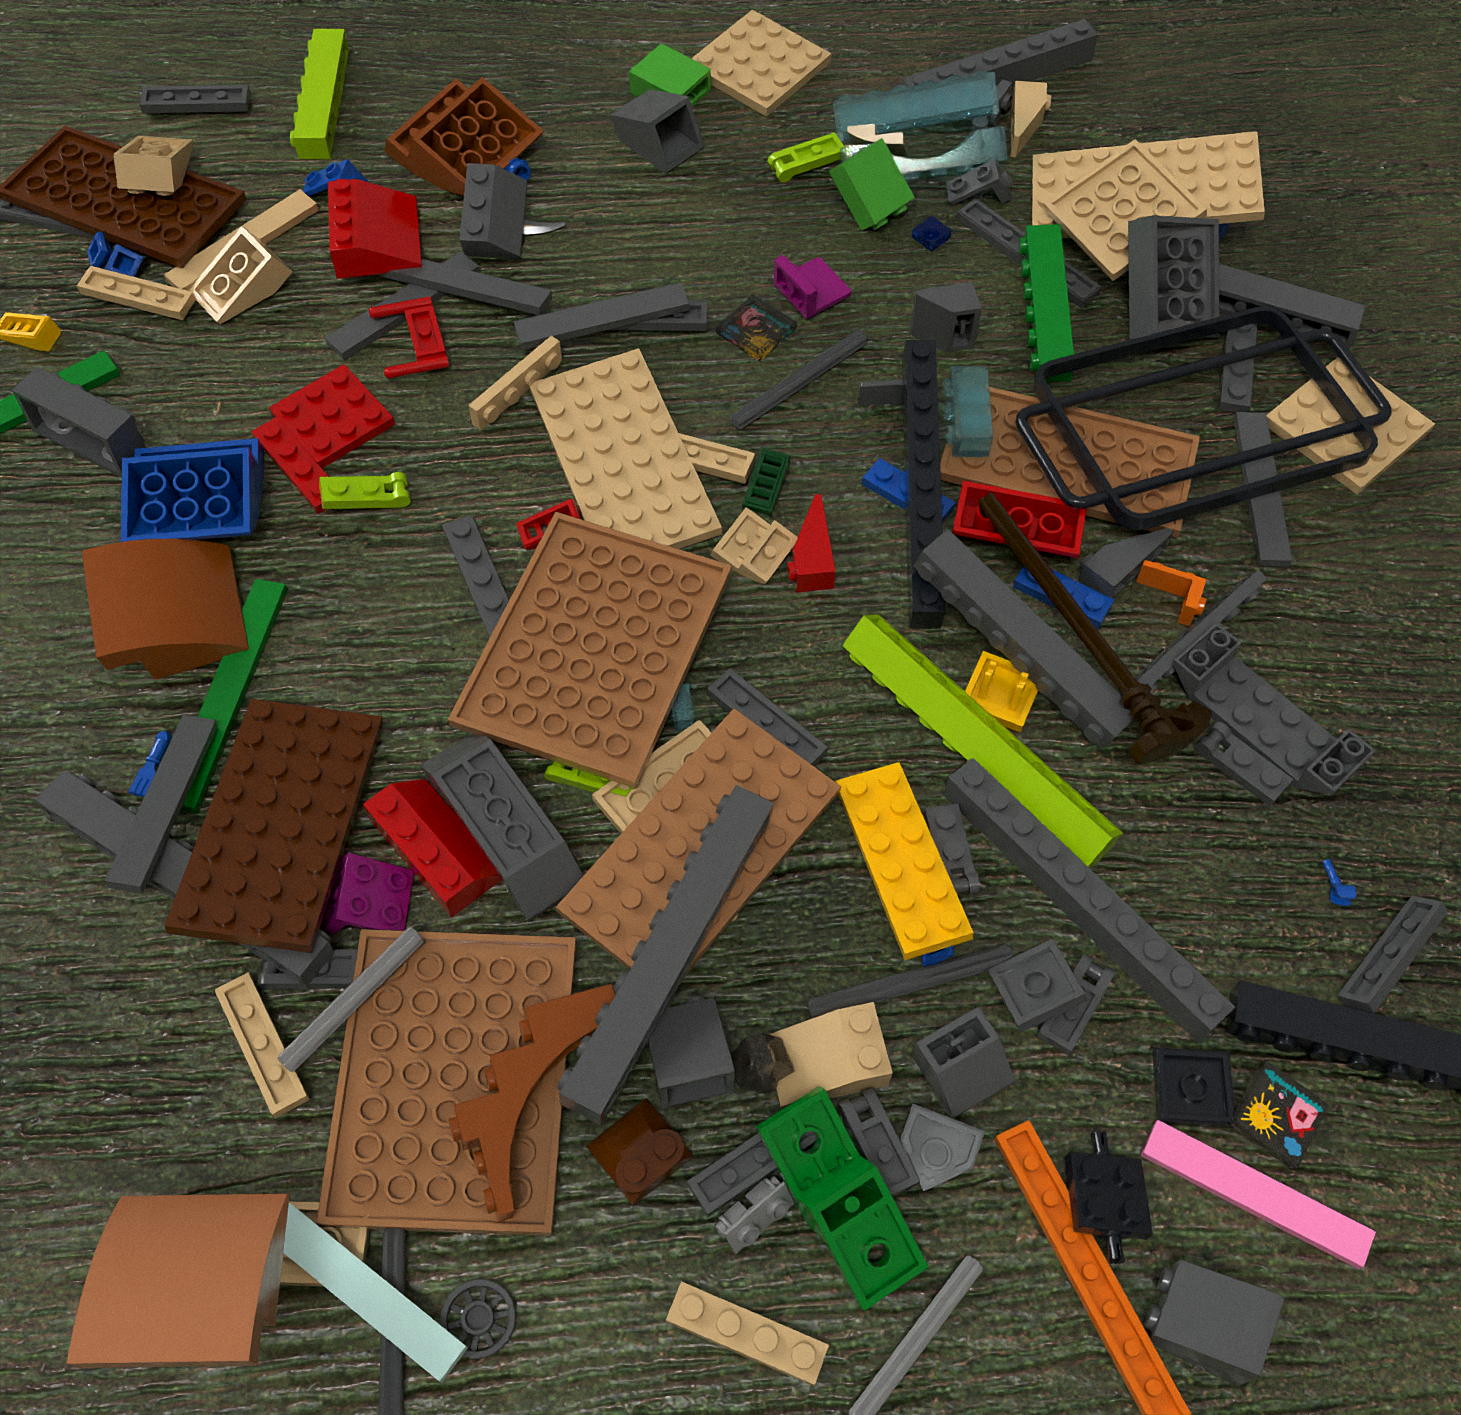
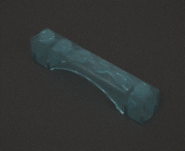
[840,126,1007,180]

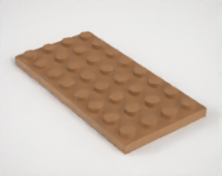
[940,381,1200,538]
[556,708,841,981]

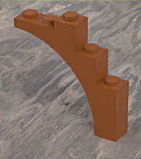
[448,984,615,1222]

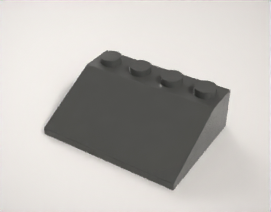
[1128,215,1219,340]

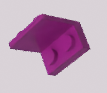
[773,255,851,319]
[321,852,414,934]

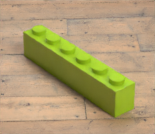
[290,29,350,159]

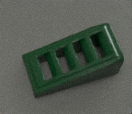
[742,448,791,516]

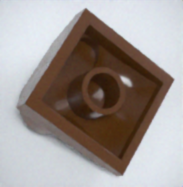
[586,1098,692,1207]

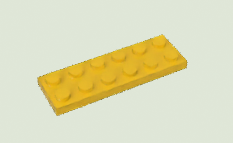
[835,762,974,960]

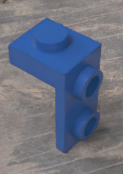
[303,159,370,196]

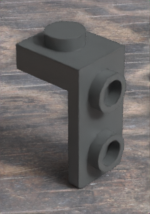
[946,159,1013,205]
[857,379,903,405]

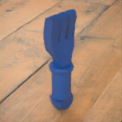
[129,731,172,797]

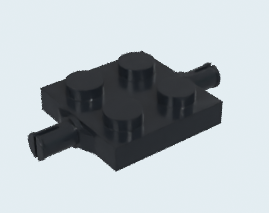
[1064,1131,1153,1264]

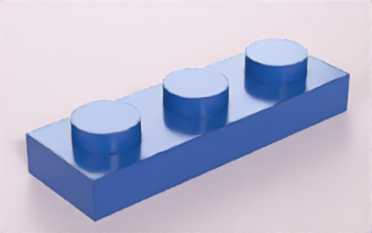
[862,458,956,523]
[1013,566,1114,629]

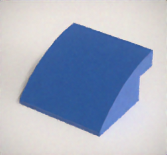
[121,438,264,542]

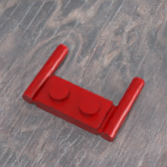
[369,296,449,379]

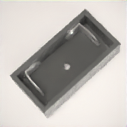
[12,367,146,478]

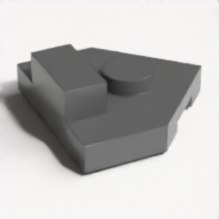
[900,1104,985,1191]

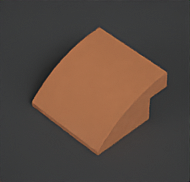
[67,1194,290,1368]

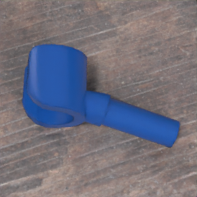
[1322,859,1356,906]

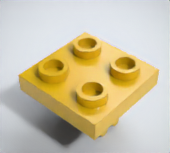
[965,651,1038,733]

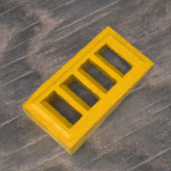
[0,312,61,352]

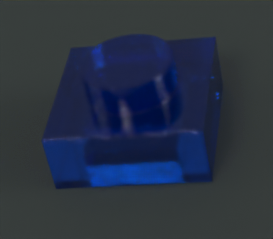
[912,216,952,252]

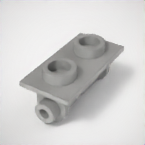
[714,1176,794,1254]

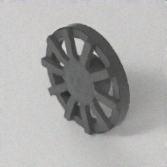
[440,1279,516,1360]

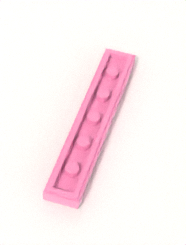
[1141,1120,1376,1269]

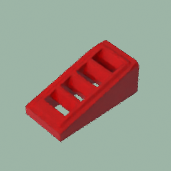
[516,498,583,551]

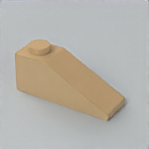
[1010,81,1051,157]

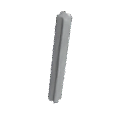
[278,927,424,1072]
[849,1255,983,1415]

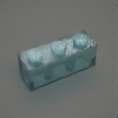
[943,366,993,457]

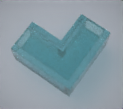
[669,683,694,732]

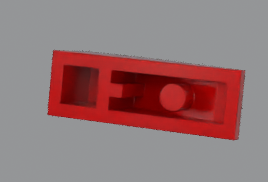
[787,494,836,593]

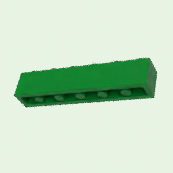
[1019,224,1074,382]

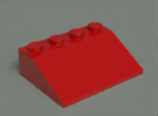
[328,179,422,279]

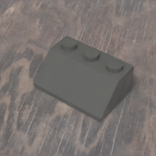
[459,163,528,259]

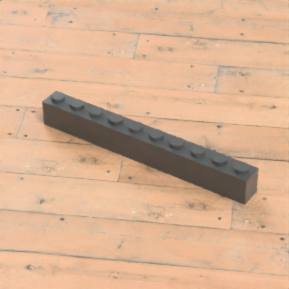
[943,758,1235,1044]
[35,769,334,989]
[557,785,774,1126]

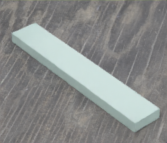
[283,1203,468,1383]

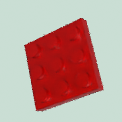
[269,364,395,468]

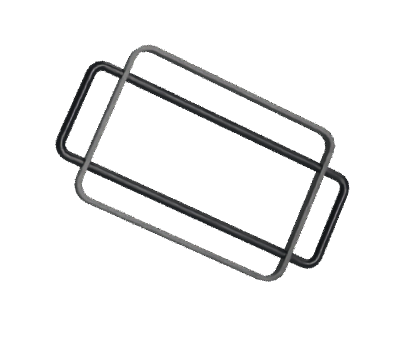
[1015,306,1392,530]

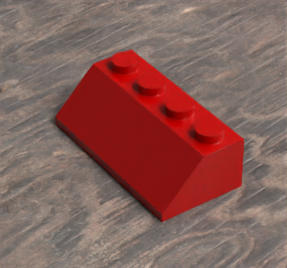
[952,481,1087,558]
[363,779,502,918]

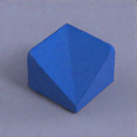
[105,244,145,277]

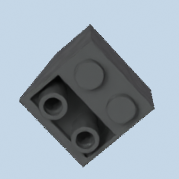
[910,282,982,352]
[912,1006,1015,1119]

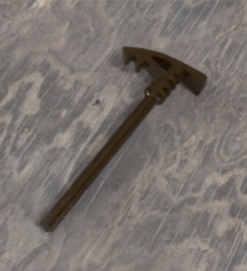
[978,492,1212,765]

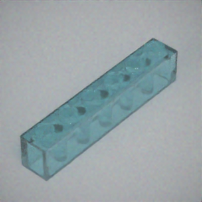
[833,70,999,142]

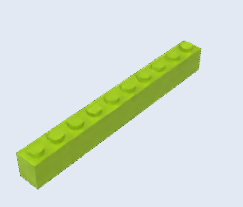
[842,614,1123,867]

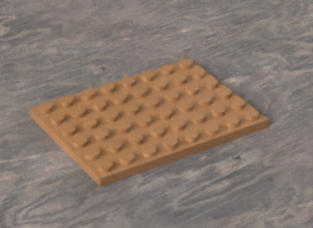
[448,512,732,788]
[316,929,577,1236]

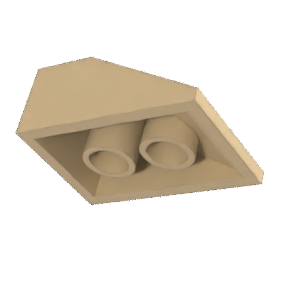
[114,136,194,196]
[188,226,293,324]
[764,1002,893,1109]

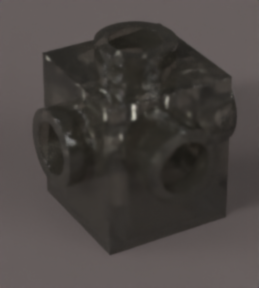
[730,1033,795,1094]

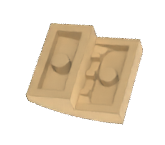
[847,124,906,156]
[710,507,798,584]

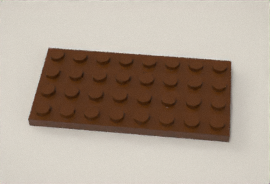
[0,125,246,268]
[164,699,383,953]

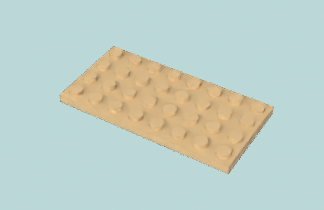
[1032,131,1265,239]
[529,348,722,549]

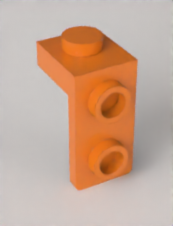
[1136,560,1207,626]

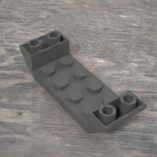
[1173,622,1376,795]
[419,734,584,922]

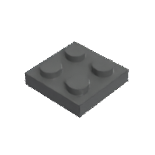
[988,938,1087,1033]

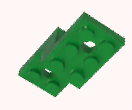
[755,1086,929,1311]

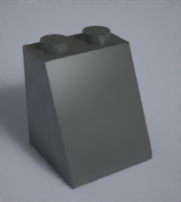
[610,89,705,173]
[647,996,735,1109]
[1144,1260,1285,1386]

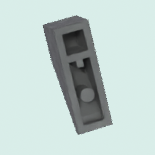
[1078,528,1174,599]

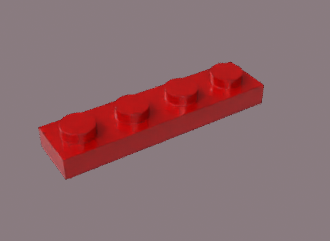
[251,417,328,514]

